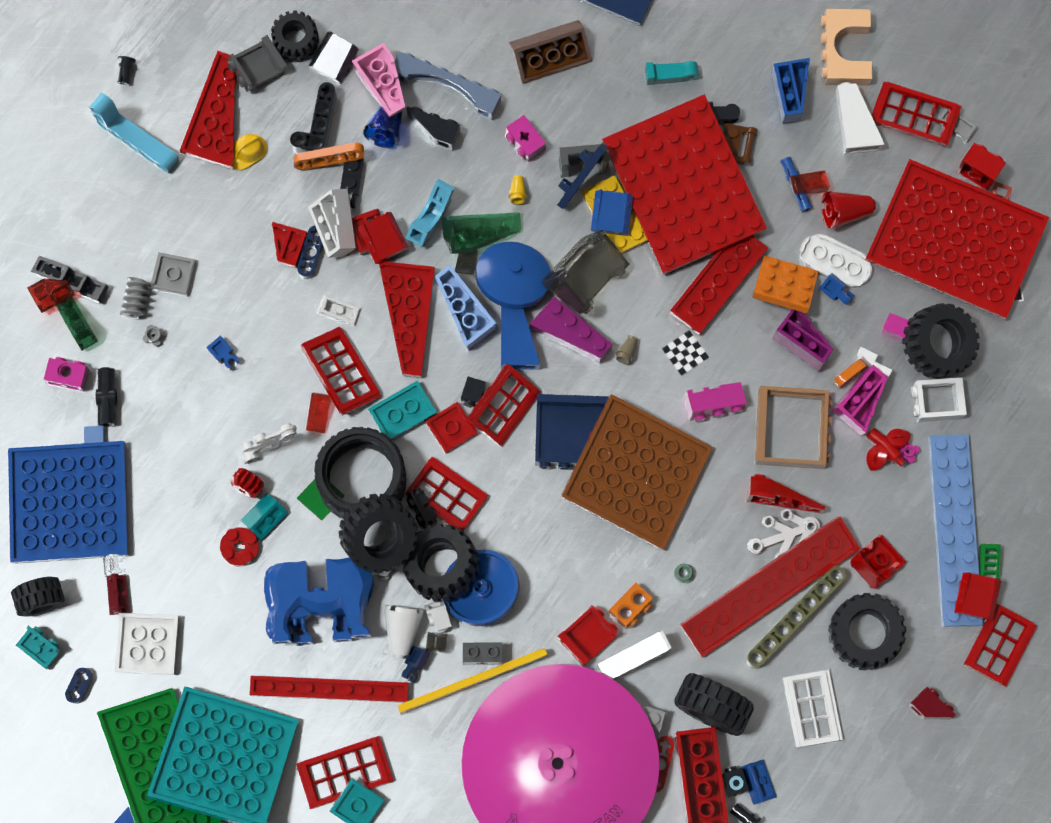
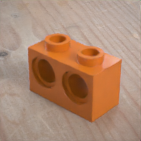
[608,582,653,629]

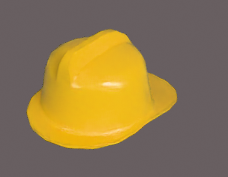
[233,134,267,170]

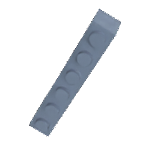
[394,51,501,120]

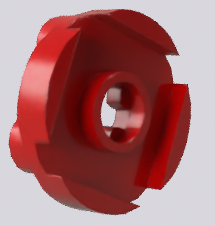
[220,527,259,567]

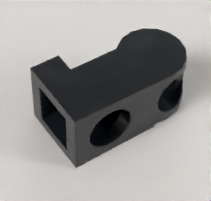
[709,102,740,125]

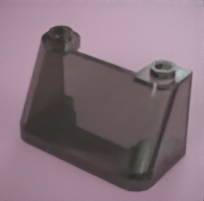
[541,230,630,314]

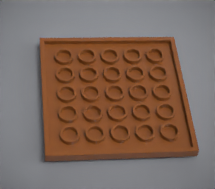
[560,394,713,550]

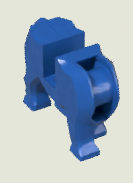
[264,557,374,646]

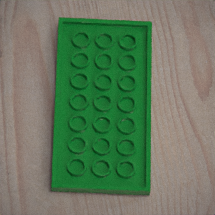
[96,687,222,823]

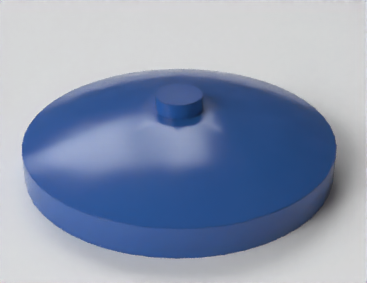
[475,242,551,309]
[443,550,520,626]

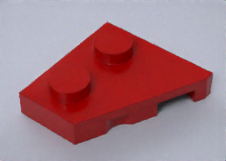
[272,222,307,268]

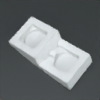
[856,347,892,379]

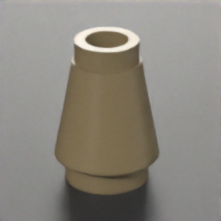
[615,335,638,365]

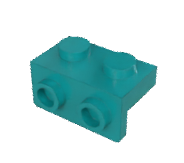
[15,625,62,670]

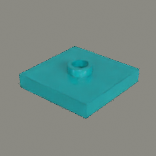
[329,778,385,823]

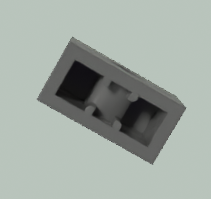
[463,642,502,665]

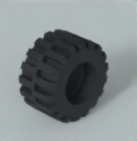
[271,10,319,62]
[11,576,65,617]

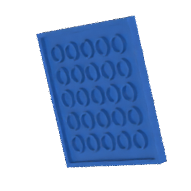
[8,441,129,564]

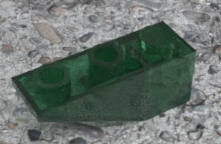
[54,293,99,351]

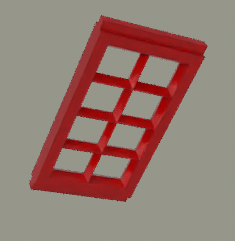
[871,81,962,147]
[300,326,381,416]
[296,736,394,810]

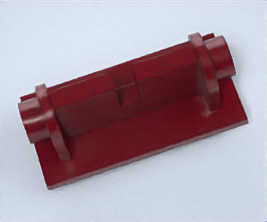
[106,573,129,615]

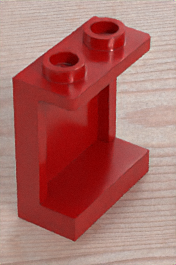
[557,605,619,667]

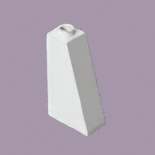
[835,82,884,154]
[596,631,672,680]

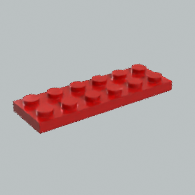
[669,236,768,335]

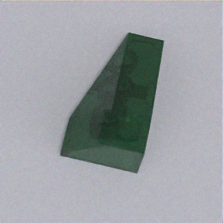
[442,212,521,254]

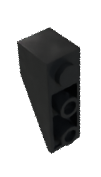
[406,106,460,151]

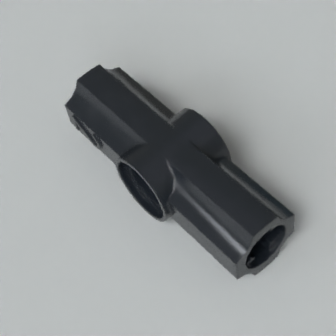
[95,367,117,427]

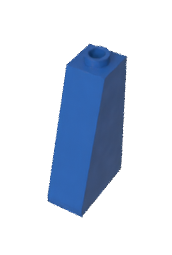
[501,306,539,370]

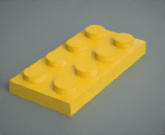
[581,175,648,257]

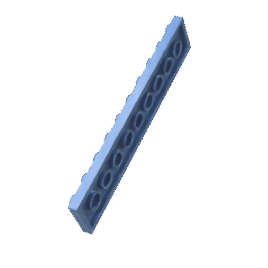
[929,434,983,627]

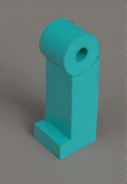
[645,61,699,85]

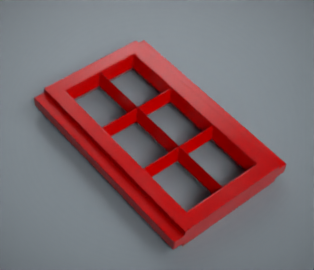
[466,364,541,446]
[405,457,489,531]
[964,604,1037,687]

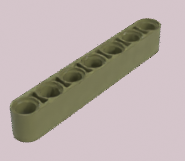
[746,566,846,669]

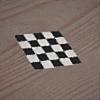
[662,330,709,376]

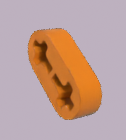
[833,359,867,388]

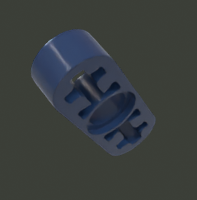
[297,225,323,279]

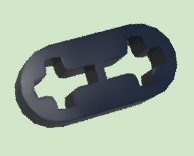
[65,667,93,704]

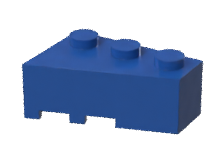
[771,58,810,124]

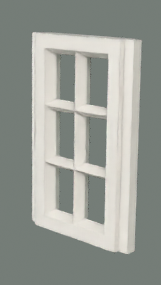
[782,670,843,748]

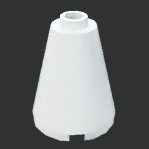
[384,605,424,659]

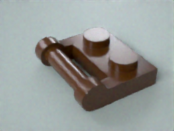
[723,123,758,166]

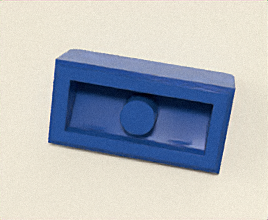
[741,760,776,805]

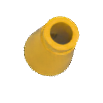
[508,175,527,205]

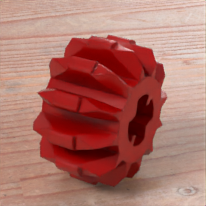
[231,468,264,498]

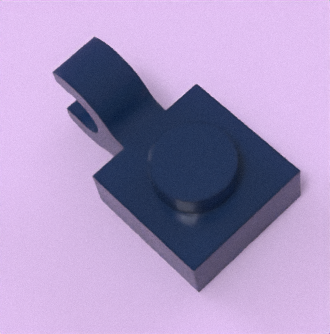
[401,646,430,683]

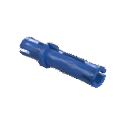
[780,157,813,212]

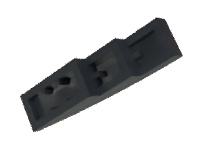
[31,255,109,304]

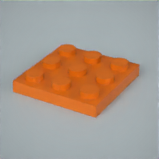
[752,255,818,313]

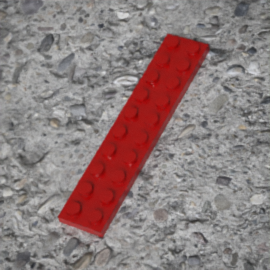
[680,516,860,657]

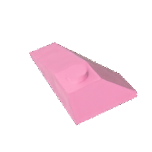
[352,43,406,117]

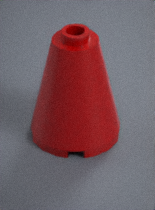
[821,191,876,229]

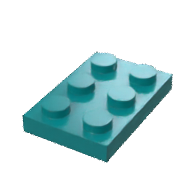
[368,380,437,440]

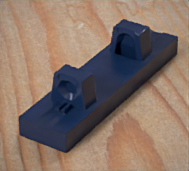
[557,142,609,209]

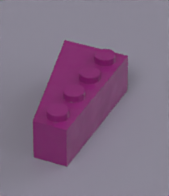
[529,296,613,364]

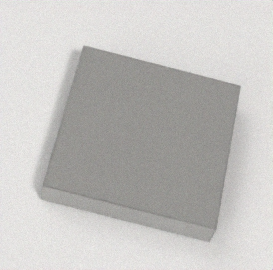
[150,252,196,297]

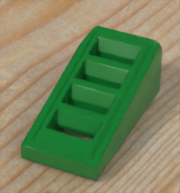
[979,544,1001,580]

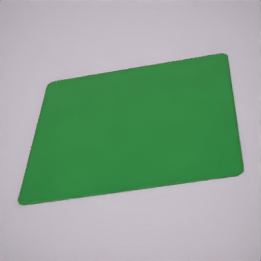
[297,479,345,520]

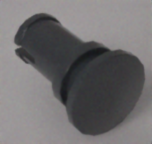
[117,56,136,85]
[730,803,762,823]

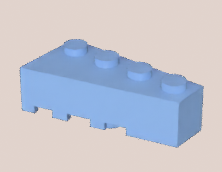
[435,265,498,350]

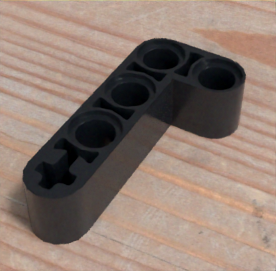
[290,82,336,153]

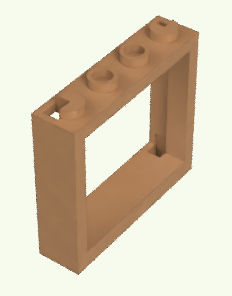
[755,386,832,469]

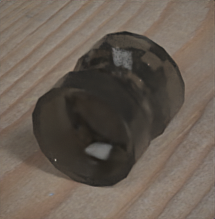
[426,632,448,653]

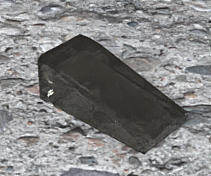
[455,248,478,275]

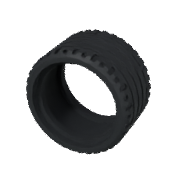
[314,427,407,520]

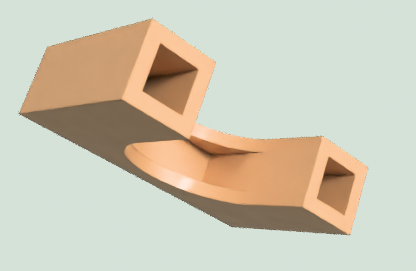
[821,9,872,86]

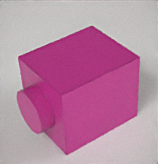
[881,313,909,343]

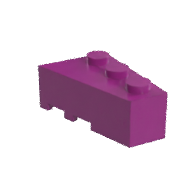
[772,309,834,372]

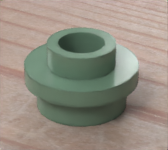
[674,564,694,583]

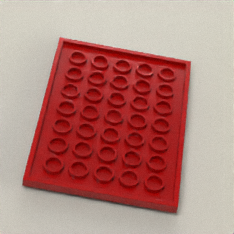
[602,94,767,275]
[865,159,1049,320]

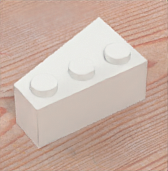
[308,189,356,258]

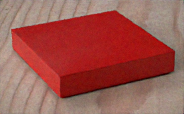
[425,401,478,454]

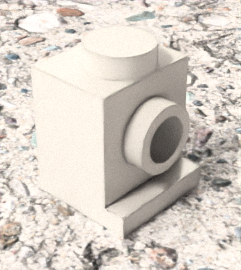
[424,599,452,633]

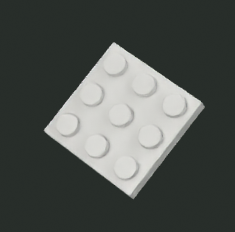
[115,613,179,675]

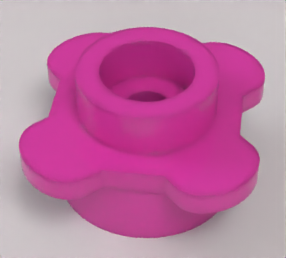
[900,442,919,463]

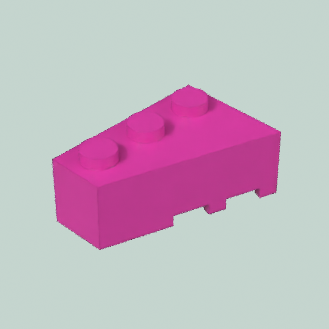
[832,365,888,435]
[684,382,747,422]

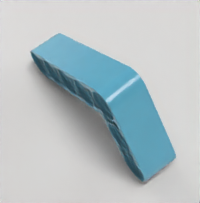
[89,93,179,173]

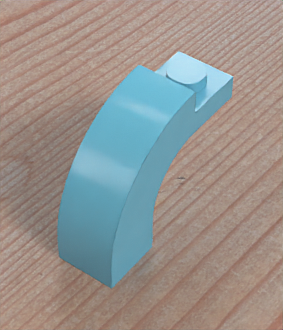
[405,179,455,247]

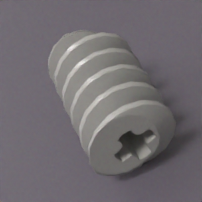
[120,277,151,319]

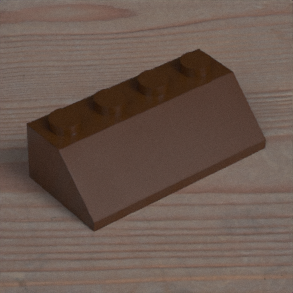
[509,20,592,83]

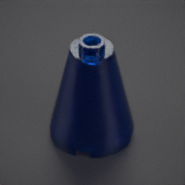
[363,106,403,148]

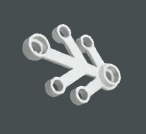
[241,423,297,464]
[747,509,820,559]

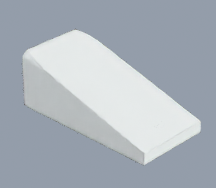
[317,295,360,326]

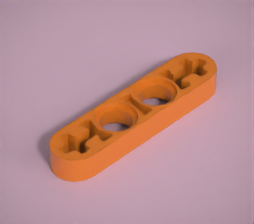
[293,142,364,170]

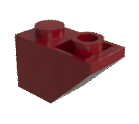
[908,687,956,720]

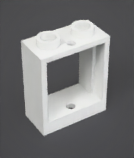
[911,378,967,422]

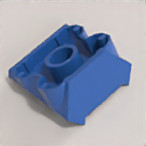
[591,189,633,235]

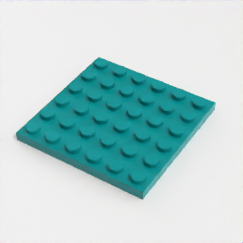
[147,686,299,823]

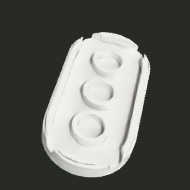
[799,234,872,288]

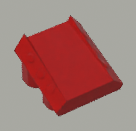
[358,212,409,264]
[850,534,906,589]
[954,573,1001,621]

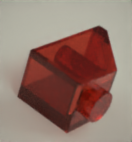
[27,278,75,313]

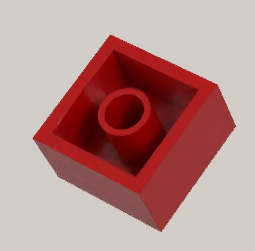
[956,142,1006,191]

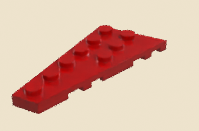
[179,51,235,169]
[379,261,435,378]

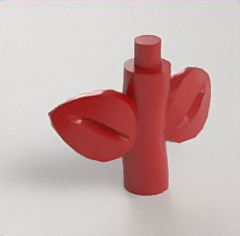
[866,428,911,471]

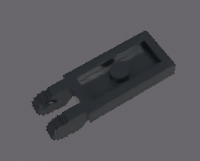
[340,158,364,208]

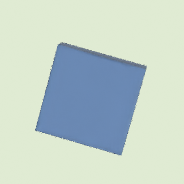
[84,426,104,443]

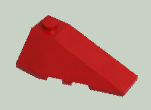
[746,474,825,514]

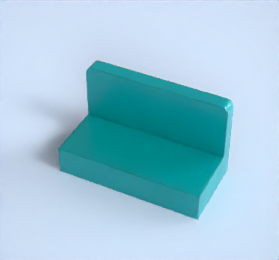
[241,493,288,540]

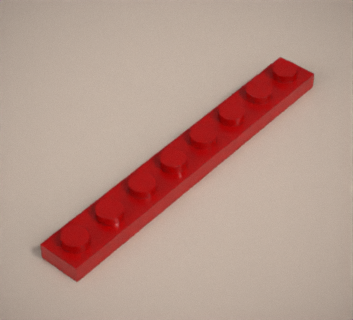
[249,676,409,703]

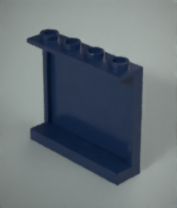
[535,394,609,470]

